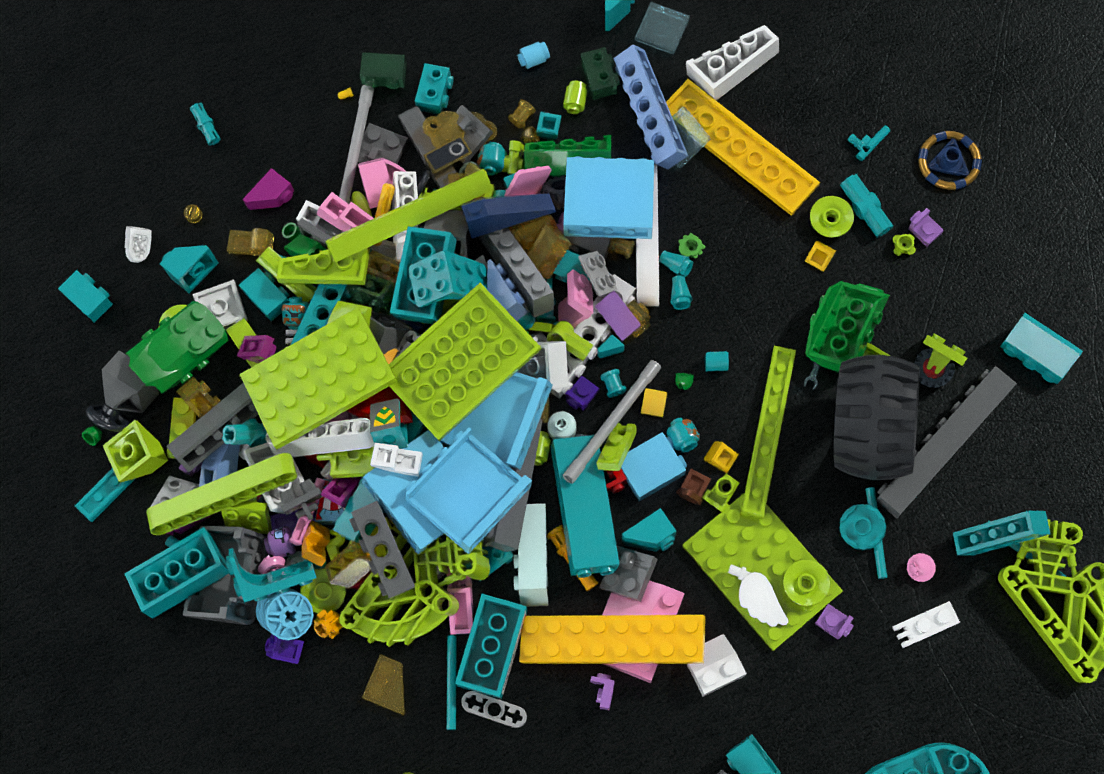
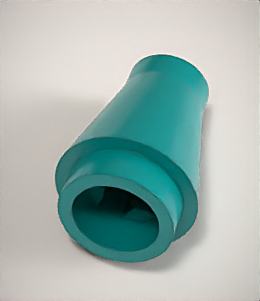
[659,251,693,277]
[671,275,692,310]

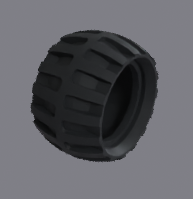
[834,355,920,480]

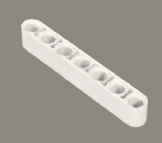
[636,164,659,306]

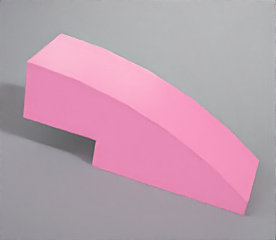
[317,192,374,232]
[447,568,474,635]

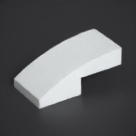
[370,443,423,477]

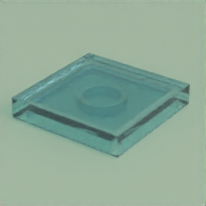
[635,2,690,54]
[662,106,711,168]

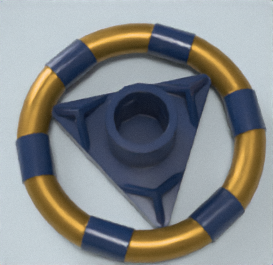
[918,131,982,190]

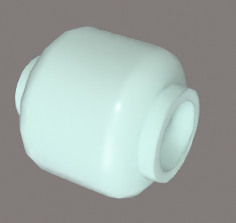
[547,411,576,439]

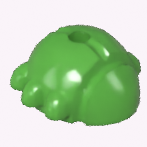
[678,233,705,259]

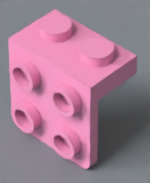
[504,166,552,196]
[558,269,593,328]

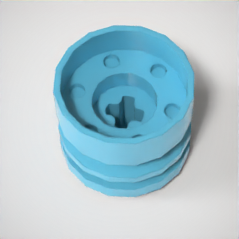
[255,588,314,640]

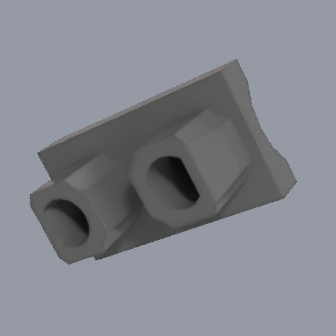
[280,479,323,520]

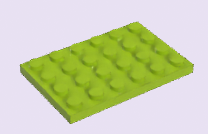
[389,283,542,442]
[240,307,397,450]
[682,493,843,651]

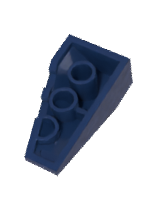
[460,193,556,238]

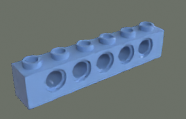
[614,44,688,169]

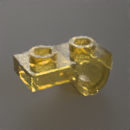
[227,228,274,256]
[627,300,650,338]

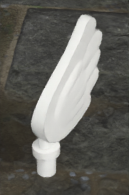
[728,564,788,627]

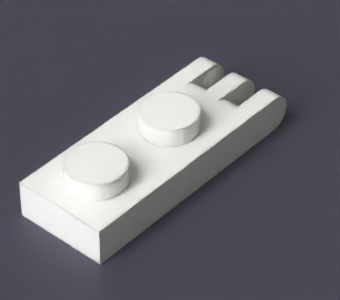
[893,601,960,648]

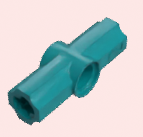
[840,174,893,237]
[222,419,267,448]

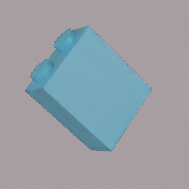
[621,432,687,501]

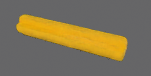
[374,183,395,246]

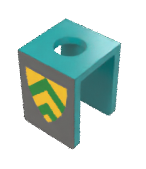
[370,398,408,449]

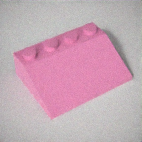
[603,581,684,683]

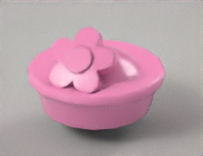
[907,553,936,582]
[258,555,285,574]

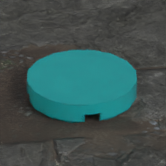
[840,504,886,550]

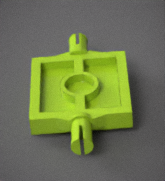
[317,446,376,479]

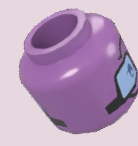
[264,526,296,558]

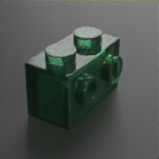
[581,47,620,100]
[360,53,407,89]
[346,273,395,315]

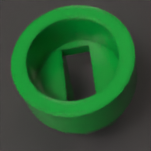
[282,222,301,241]
[675,373,694,390]
[82,426,102,446]

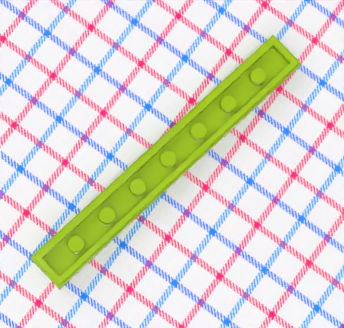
[325,169,492,262]
[741,346,796,519]

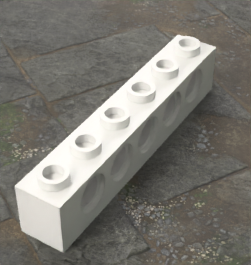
[550,274,637,399]

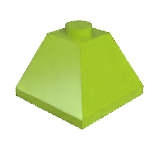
[103,420,168,482]

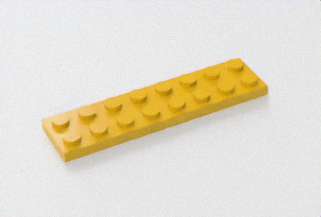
[666,79,820,216]
[519,615,705,664]

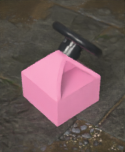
[358,158,430,209]

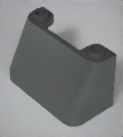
[183,526,268,625]

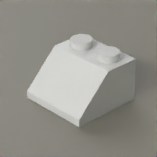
[517,341,568,389]
[687,634,746,696]

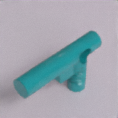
[847,125,890,161]

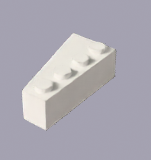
[686,25,779,100]

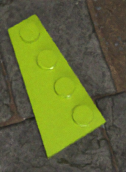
[276,246,371,285]

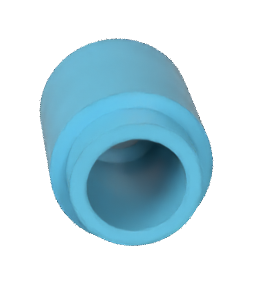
[517,42,550,69]

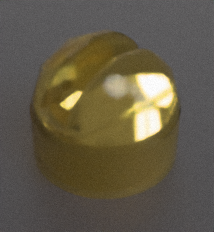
[521,126,540,143]
[184,204,202,223]

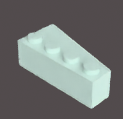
[514,504,548,607]

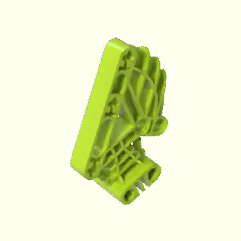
[998,519,1104,683]
[339,533,490,647]

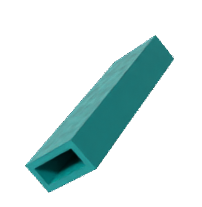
[551,435,619,578]

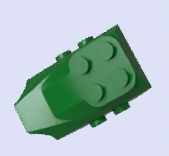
[805,281,890,372]
[126,301,228,393]

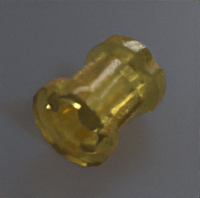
[508,100,536,128]
[608,238,635,259]

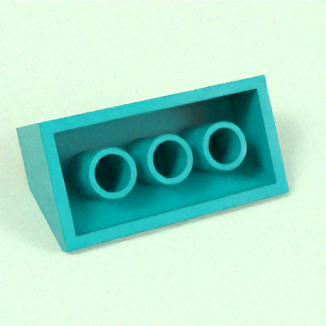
[125,527,229,618]

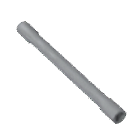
[339,85,374,204]
[563,360,661,484]

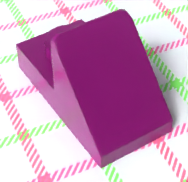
[237,335,276,363]
[321,477,362,508]

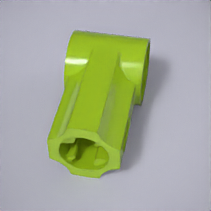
[547,321,593,361]

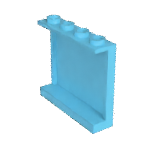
[564,156,654,239]
[441,372,553,470]
[406,428,532,554]
[362,430,444,555]

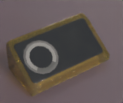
[423,135,472,174]

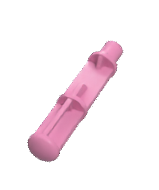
[289,478,325,546]

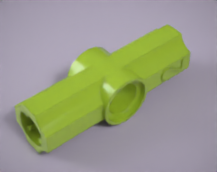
[256,246,317,302]

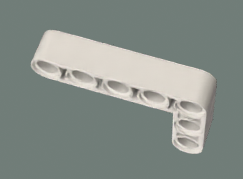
[266,418,375,457]

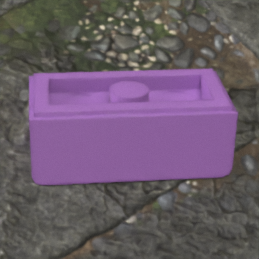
[595,290,641,341]

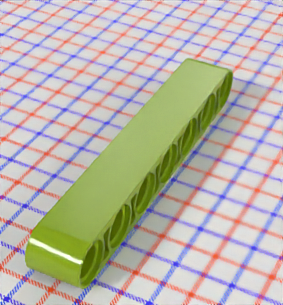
[146,453,297,535]

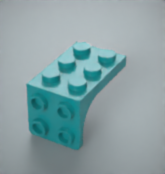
[409,250,487,308]
[226,548,317,603]

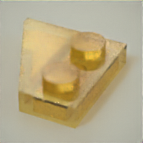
[362,655,405,715]

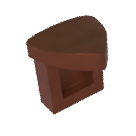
[676,469,711,505]

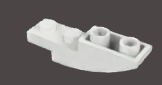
[392,171,418,261]

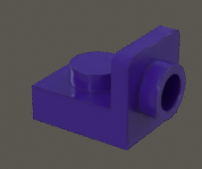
[565,375,599,411]
[265,634,304,664]

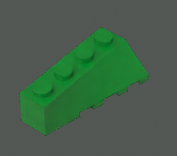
[524,135,611,178]

